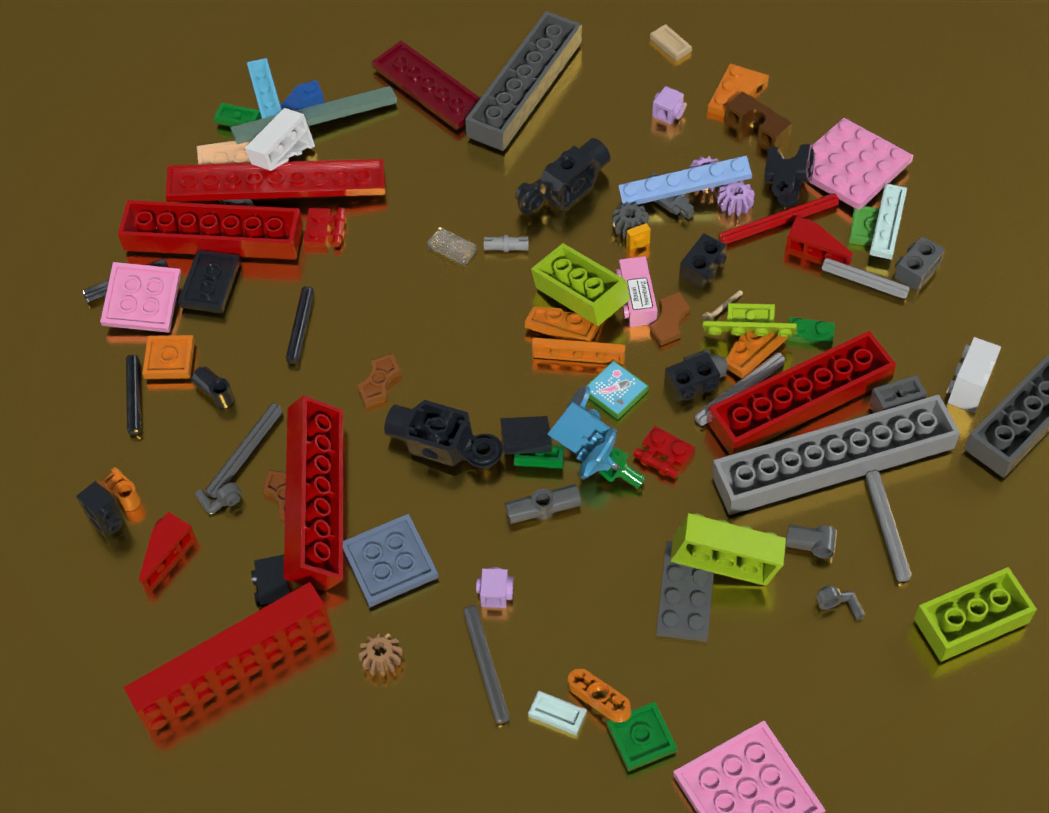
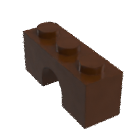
[725,91,792,148]

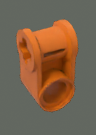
[97,467,141,511]

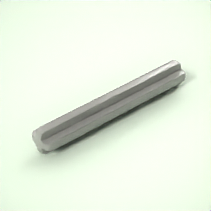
[822,258,910,299]

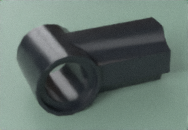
[191,366,234,408]

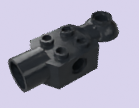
[515,138,611,215]
[384,400,503,469]

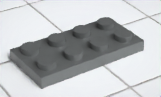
[656,541,714,642]

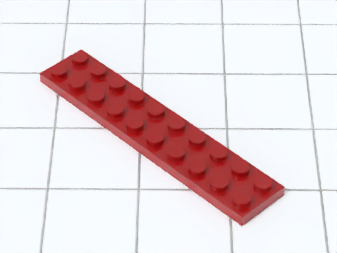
[165,159,385,202]

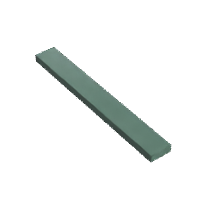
[231,86,397,144]

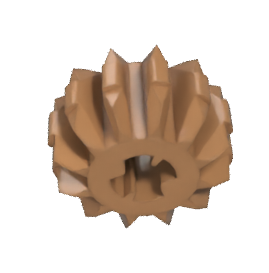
[358,631,403,677]

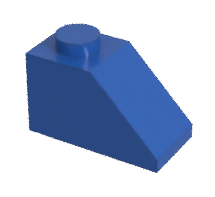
[280,80,325,111]

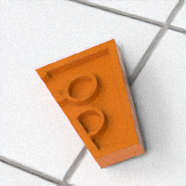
[707,64,769,117]
[525,306,601,342]
[726,333,789,378]

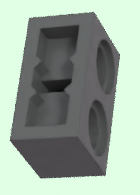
[895,236,945,291]
[869,375,927,413]

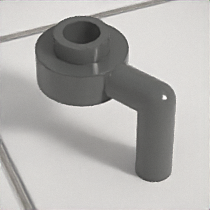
[683,349,728,378]
[195,483,242,515]
[815,585,865,620]

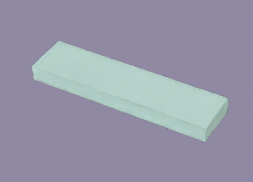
[869,183,907,260]

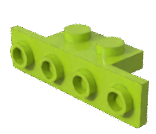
[703,303,797,337]

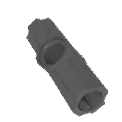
[505,484,581,524]

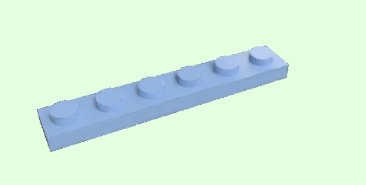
[618,156,752,206]

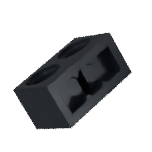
[679,233,728,288]
[664,352,720,402]
[76,481,125,537]

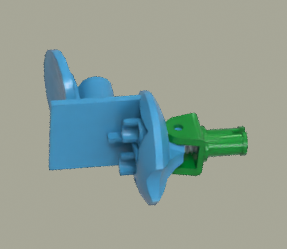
[547,385,645,489]

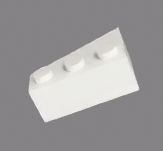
[245,108,315,171]
[946,337,1001,413]

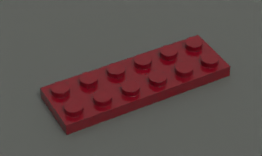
[372,40,481,130]

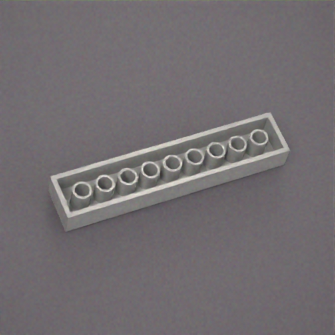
[712,395,960,515]

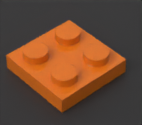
[142,335,195,379]

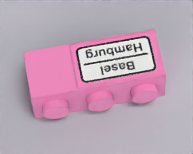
[615,256,657,327]

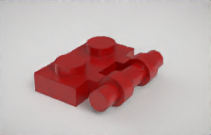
[303,208,347,248]
[633,425,696,479]

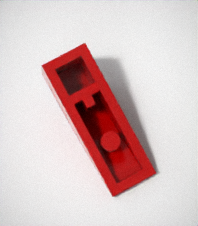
[785,217,853,266]
[139,511,196,592]

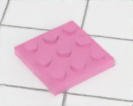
[100,262,181,333]

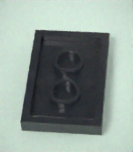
[178,249,241,313]

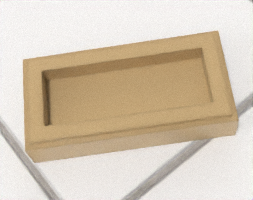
[650,24,692,61]

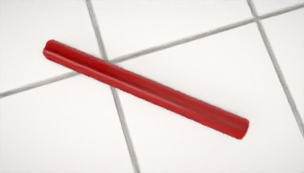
[718,193,839,244]

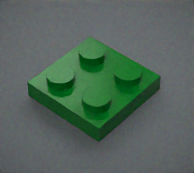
[606,702,677,772]

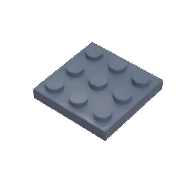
[343,514,439,607]

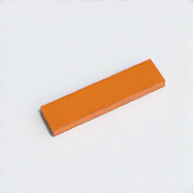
[532,338,625,365]

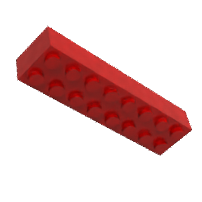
[118,200,303,260]
[707,330,897,455]
[283,395,343,591]
[123,582,331,732]

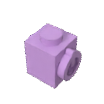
[652,86,687,125]
[476,567,514,608]

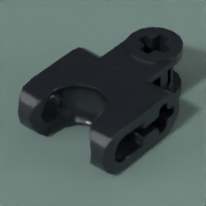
[764,144,815,207]

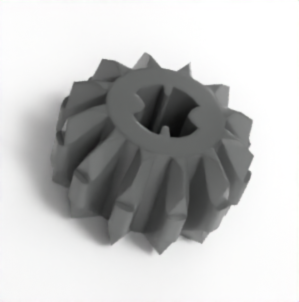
[612,202,649,238]

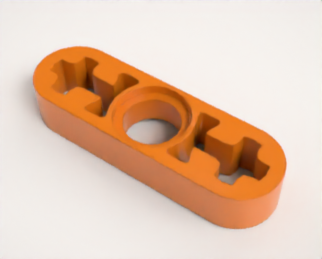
[568,668,631,723]

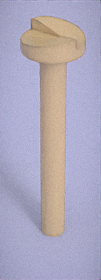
[702,290,743,321]

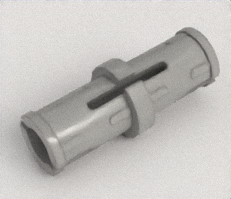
[484,235,529,252]

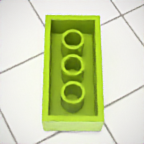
[531,243,630,326]
[670,513,786,586]
[914,567,1037,662]

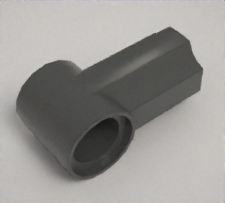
[785,524,837,558]

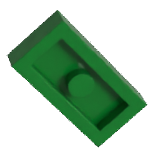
[214,103,261,127]
[786,317,835,347]
[514,445,564,468]

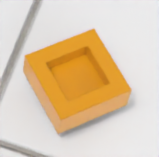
[626,223,651,250]

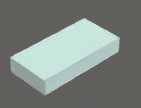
[528,691,587,736]

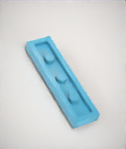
[247,58,282,119]

